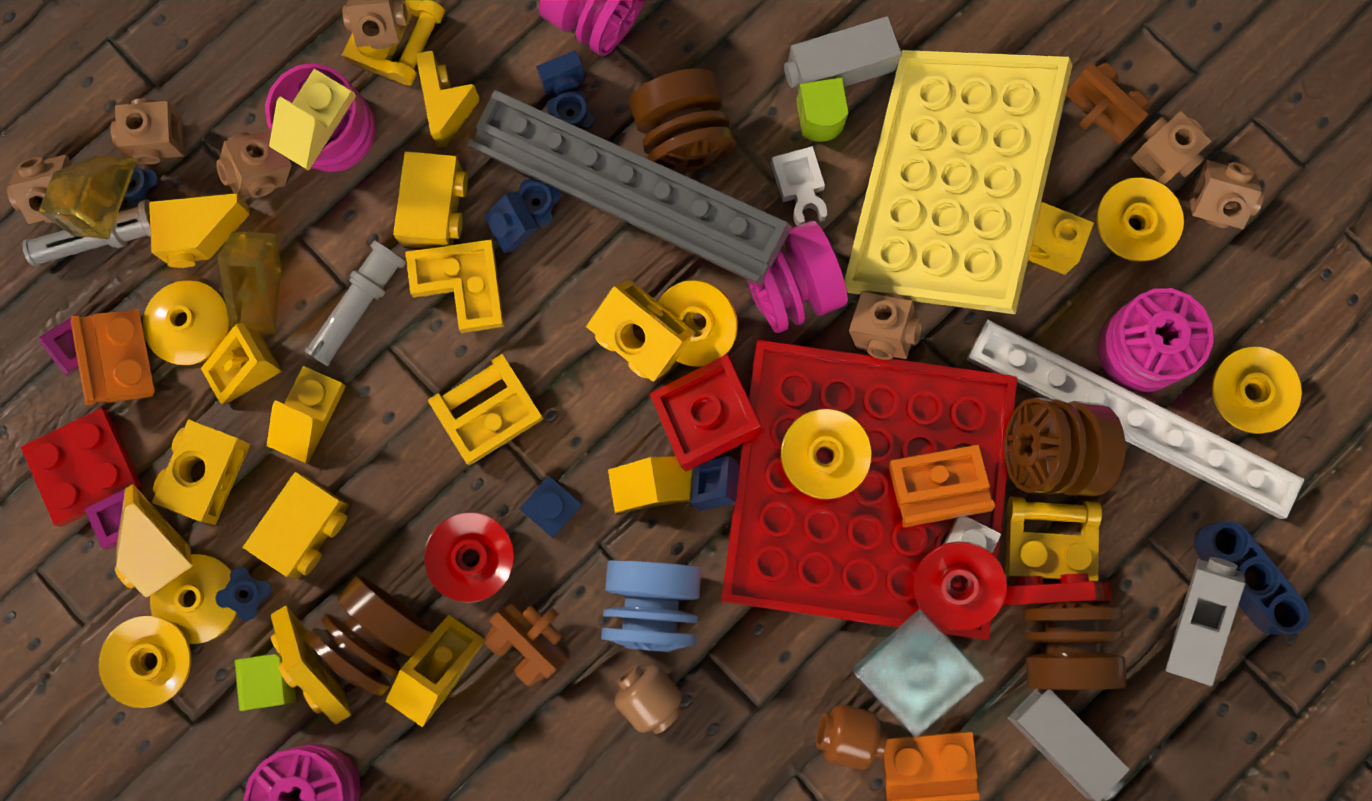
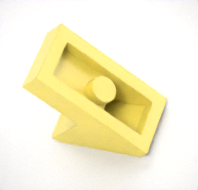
[269,69,356,171]

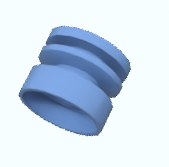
[601,561,701,652]

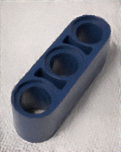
[1194,521,1310,634]

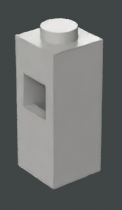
[784,16,902,91]
[1166,557,1245,686]
[1007,689,1130,801]

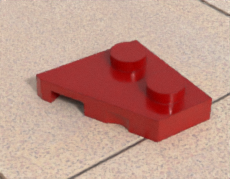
[1003,573,1112,605]

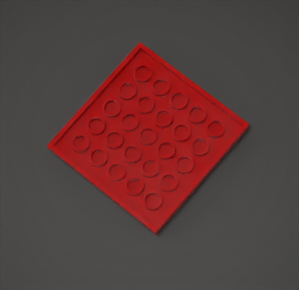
[720,340,1017,640]

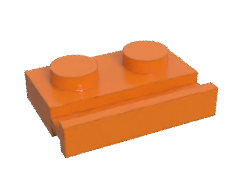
[70,309,155,405]
[889,445,995,527]
[882,731,980,801]

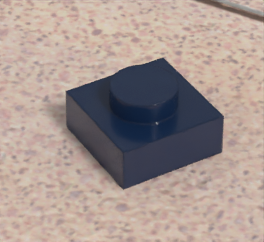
[536,50,585,97]
[484,192,538,253]
[690,456,739,511]
[519,476,582,539]

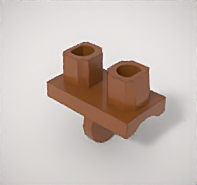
[1066,63,1149,145]
[484,601,570,687]

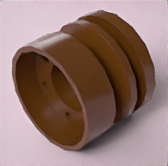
[629,68,736,174]
[1004,398,1126,496]
[307,575,433,696]
[1023,601,1127,690]

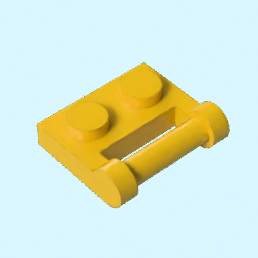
[342,0,445,86]
[428,354,543,466]
[1005,496,1102,582]

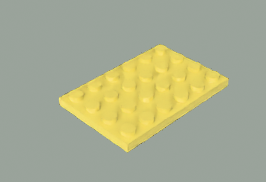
[844,50,1072,314]

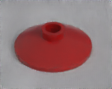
[424,513,514,603]
[914,541,1007,631]

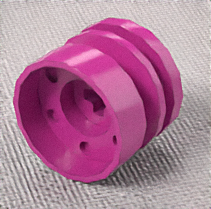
[539,0,645,56]
[265,63,376,173]
[746,221,848,333]
[1097,288,1214,392]
[243,743,361,801]

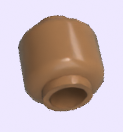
[615,665,682,734]

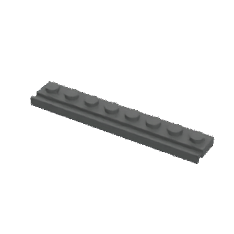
[467,90,792,286]

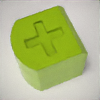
[797,78,848,142]
[234,654,296,711]

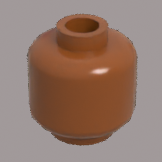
[816,705,887,770]

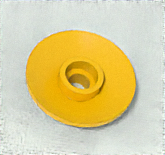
[1096,178,1184,262]
[658,280,738,367]
[143,281,230,365]
[1212,347,1302,434]
[781,409,871,499]
[150,554,241,644]
[99,616,191,708]

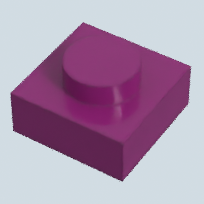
[38,314,80,376]
[85,489,125,550]

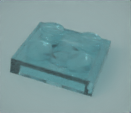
[853,609,984,737]

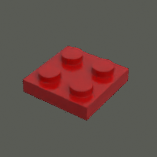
[650,354,765,472]
[20,408,143,527]

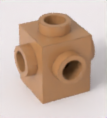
[342,0,409,49]
[110,98,184,165]
[1131,111,1212,185]
[216,130,292,198]
[7,154,85,224]
[1189,160,1264,229]
[849,292,922,360]

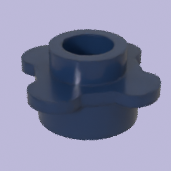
[546,90,595,129]
[107,160,158,208]
[519,179,560,226]
[215,567,271,621]

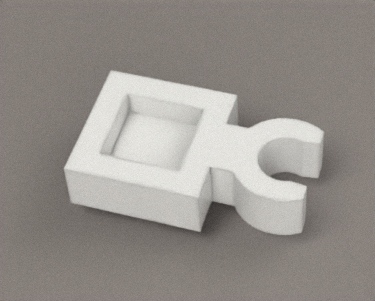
[771,146,827,226]

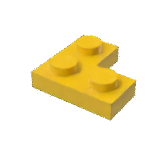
[405,240,504,333]
[270,605,351,725]

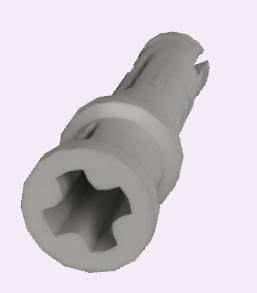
[22,199,151,266]
[304,241,406,366]

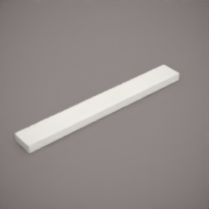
[966,320,1304,519]

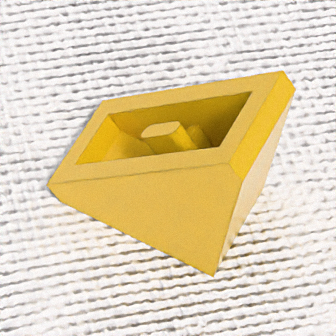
[201,323,282,405]
[608,456,693,514]

